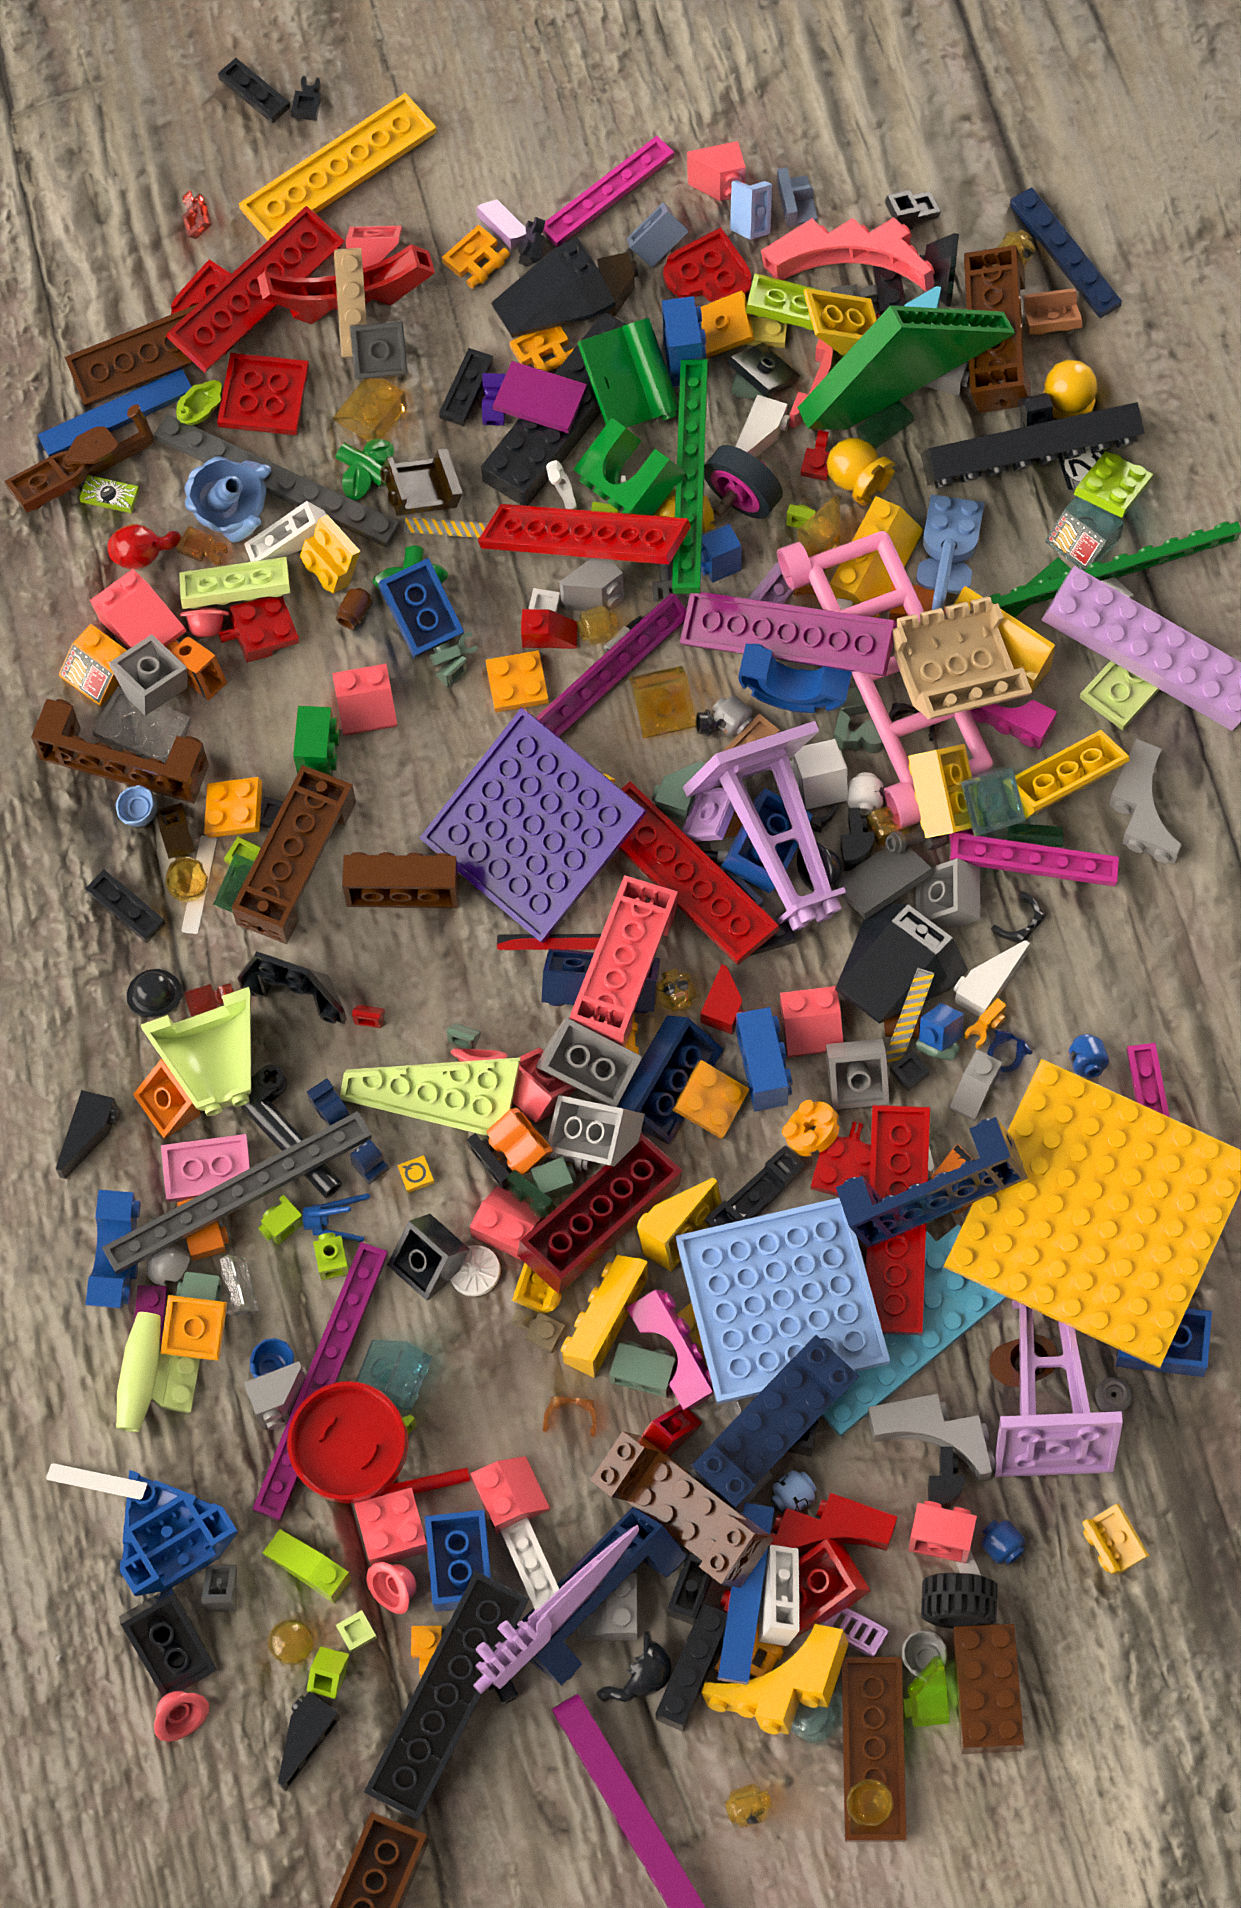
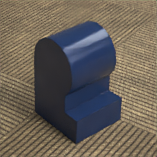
[307,1078,350,1127]
[350,1139,389,1185]

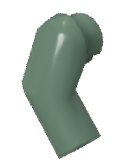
[916,1039,960,1061]

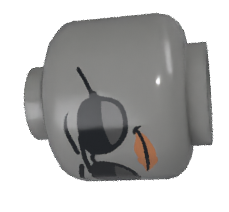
[712,696,753,737]

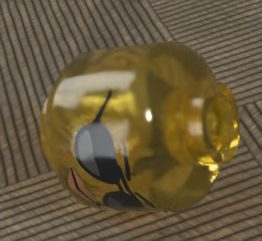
[997,230,1035,267]
[656,968,697,1012]
[725,1783,772,1828]

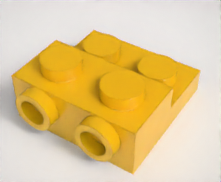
[300,515,361,594]

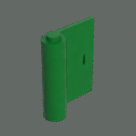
[577,317,679,428]

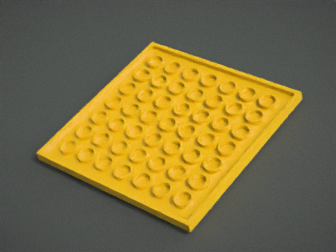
[944,1059,1241,1368]

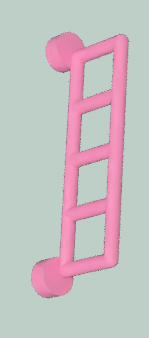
[777,531,993,830]

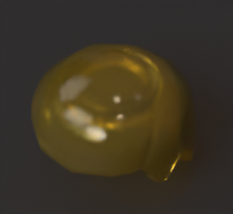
[165,857,208,903]
[268,1619,314,1665]
[846,1779,894,1826]

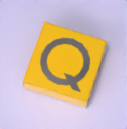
[397,1155,434,1193]

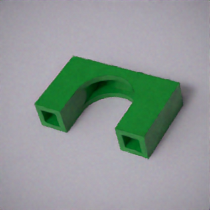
[573,418,685,516]

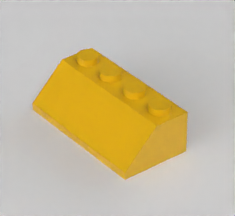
[830,496,924,618]
[954,586,1055,692]
[1006,730,1130,819]
[561,1255,648,1378]

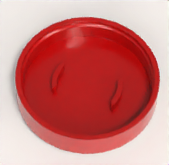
[287,1381,408,1503]

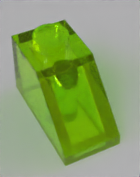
[903,1655,950,1727]

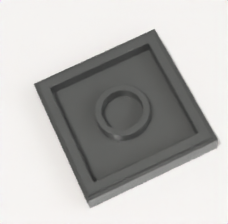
[350,321,408,380]

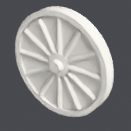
[450,1245,501,1297]

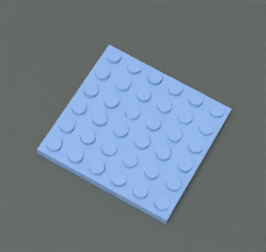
[675,1198,890,1405]

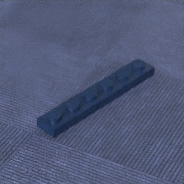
[1010,187,1122,319]

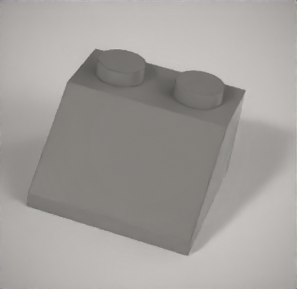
[559,558,624,613]
[109,634,188,716]
[916,858,980,927]
[826,1038,890,1110]
[244,1361,305,1430]
[578,1573,638,1641]

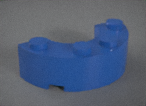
[738,643,852,713]
[85,1190,141,1308]

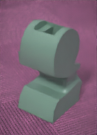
[833,710,884,753]

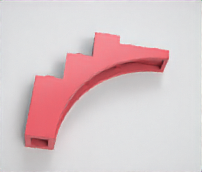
[761,217,935,292]

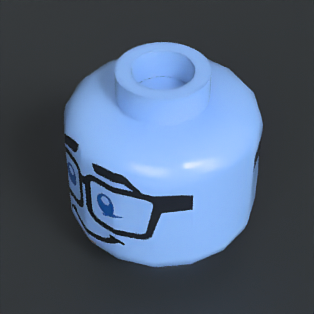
[771,1470,817,1512]

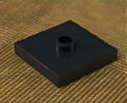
[728,343,800,397]

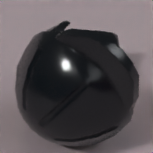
[596,1631,671,1702]

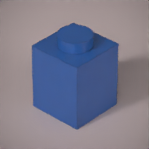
[919,1003,964,1051]

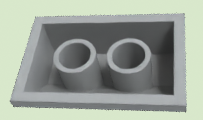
[536,1018,642,1107]
[547,1095,645,1166]

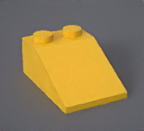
[803,288,877,356]
[637,1178,722,1272]

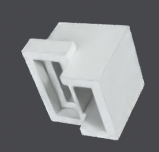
[790,739,848,810]

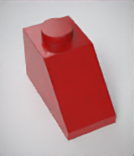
[521,609,578,649]
[700,964,745,1035]
[641,1404,702,1456]

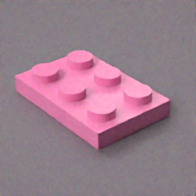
[161,1134,250,1203]

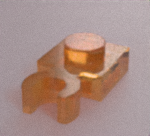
[176,526,228,565]

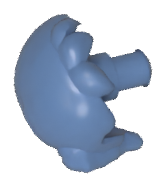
[185,457,271,543]

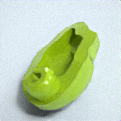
[176,380,222,426]

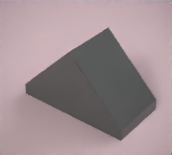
[201,1565,237,1612]

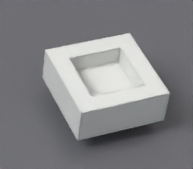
[529,588,560,613]

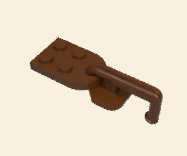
[4,404,154,513]

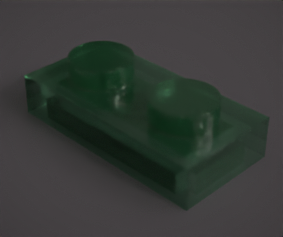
[856,400,914,449]
[1006,823,1064,847]
[213,854,254,913]
[506,1170,556,1218]

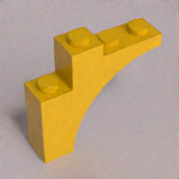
[701,1624,849,1735]

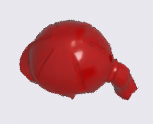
[107,524,184,570]

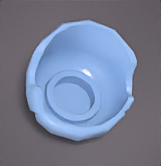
[116,785,158,827]

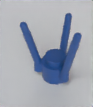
[303,1193,370,1242]

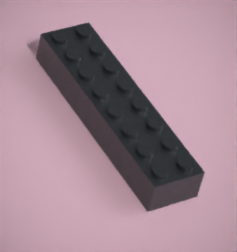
[481,312,627,506]
[920,402,1145,489]
[364,1571,530,1820]

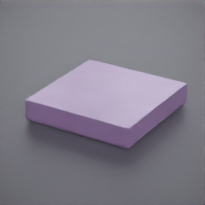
[682,788,735,842]

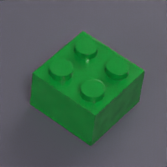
[293,706,340,776]

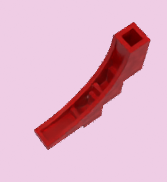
[257,244,435,324]
[720,1492,898,1613]

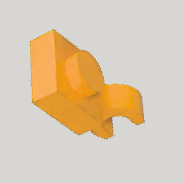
[964,998,1006,1049]
[411,1626,442,1679]

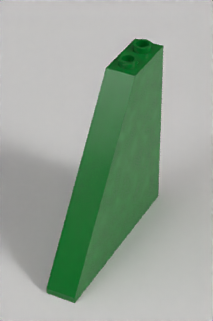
[797,306,1015,430]

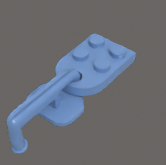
[916,494,984,612]

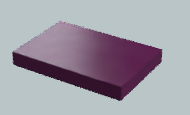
[493,361,587,433]

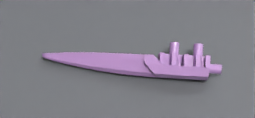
[473,1525,639,1694]

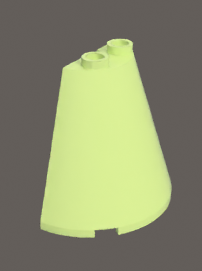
[141,987,251,1116]

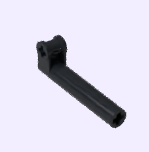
[241,1064,342,1198]

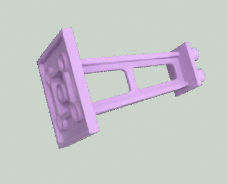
[683,721,846,931]
[994,1300,1123,1477]

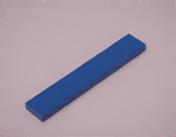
[37,369,191,457]
[717,1503,774,1685]

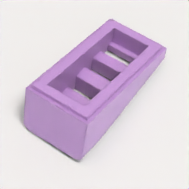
[823,1608,889,1657]

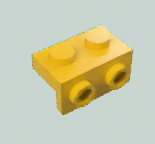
[512,1263,561,1314]
[1082,1504,1149,1574]

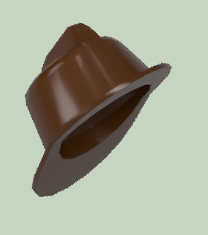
[989,1334,1058,1387]

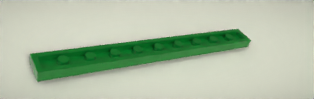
[672,359,708,594]
[988,521,1241,613]

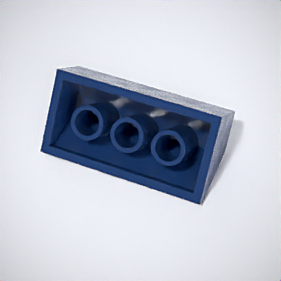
[541,949,660,1014]
[617,1015,723,1144]

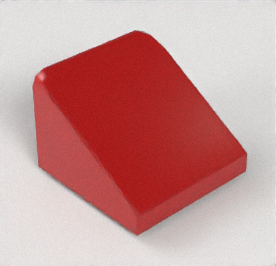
[352,1005,385,1028]

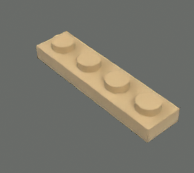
[334,248,367,357]

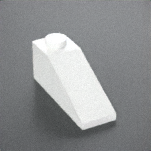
[736,395,790,457]
[244,501,326,562]
[954,940,1030,1017]
[759,1545,799,1646]

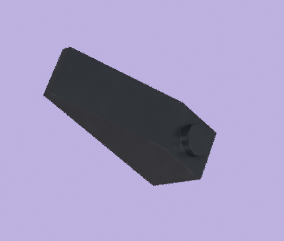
[55,1090,120,1179]
[278,1691,340,1792]

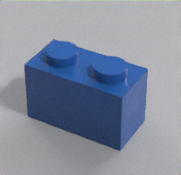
[701,524,742,583]

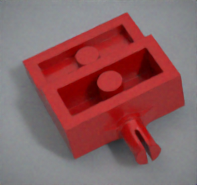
[218,596,299,663]
[810,1122,871,1197]

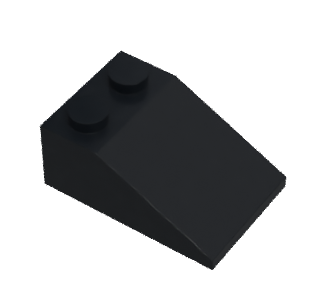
[119,1586,217,1697]

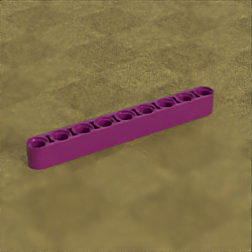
[552,1693,706,1908]

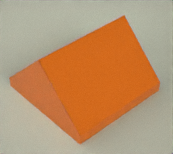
[133,1059,201,1138]

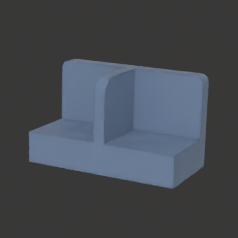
[777,167,817,227]
[626,202,688,267]

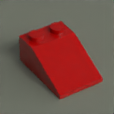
[761,1539,871,1639]

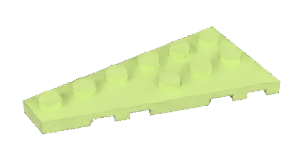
[340,1058,521,1136]

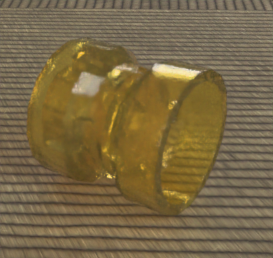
[866,807,902,845]

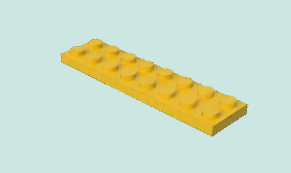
[239,93,437,241]

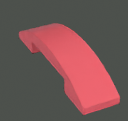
[789,339,833,428]

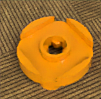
[782,1100,840,1156]

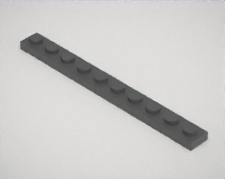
[154,414,400,548]
[102,1111,372,1275]

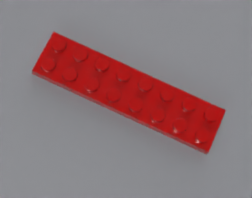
[166,205,344,373]
[478,504,691,565]
[619,781,779,965]
[866,1105,930,1335]

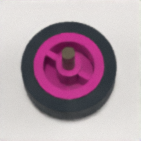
[704,445,783,519]

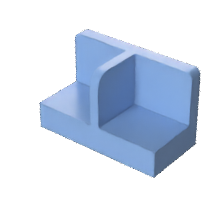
[730,180,772,240]

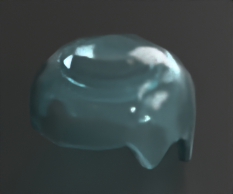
[791,1702,836,1743]

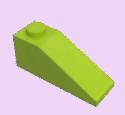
[262,1529,352,1604]

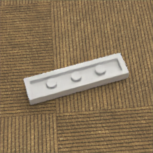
[500,1518,559,1610]

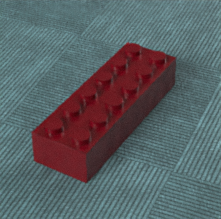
[517,1133,683,1294]

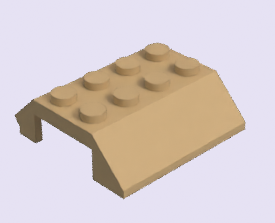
[893,597,1032,720]

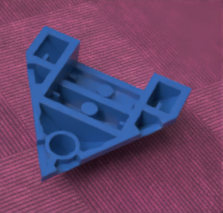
[120,1470,238,1596]

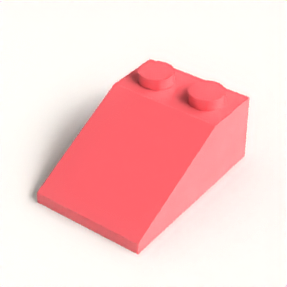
[90,569,187,649]

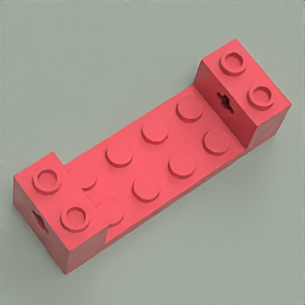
[569,875,678,1048]

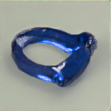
[987,1030,1033,1072]

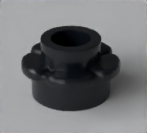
[696,709,717,737]

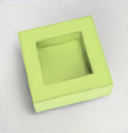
[336,1610,377,1653]

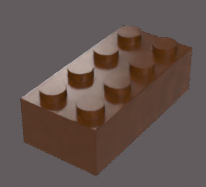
[342,852,459,908]
[952,1624,1024,1754]
[330,1812,430,1908]

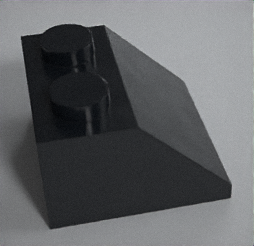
[387,1214,470,1301]

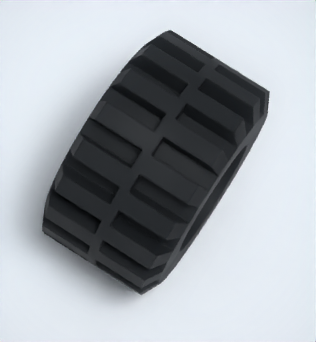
[921,1573,998,1628]

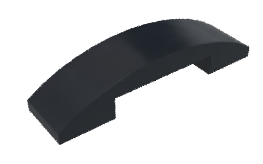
[704,1145,806,1227]

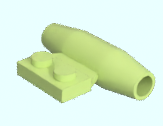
[116,1312,200,1432]

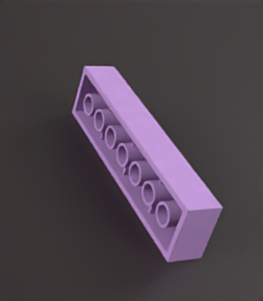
[1042,566,1241,731]

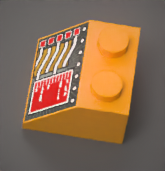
[59,624,127,707]

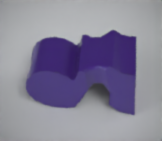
[482,373,506,426]

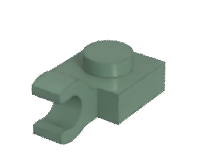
[429,632,478,666]

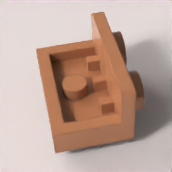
[1023,288,1082,335]

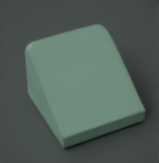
[435,656,468,687]
[839,687,868,716]
[446,1023,481,1049]

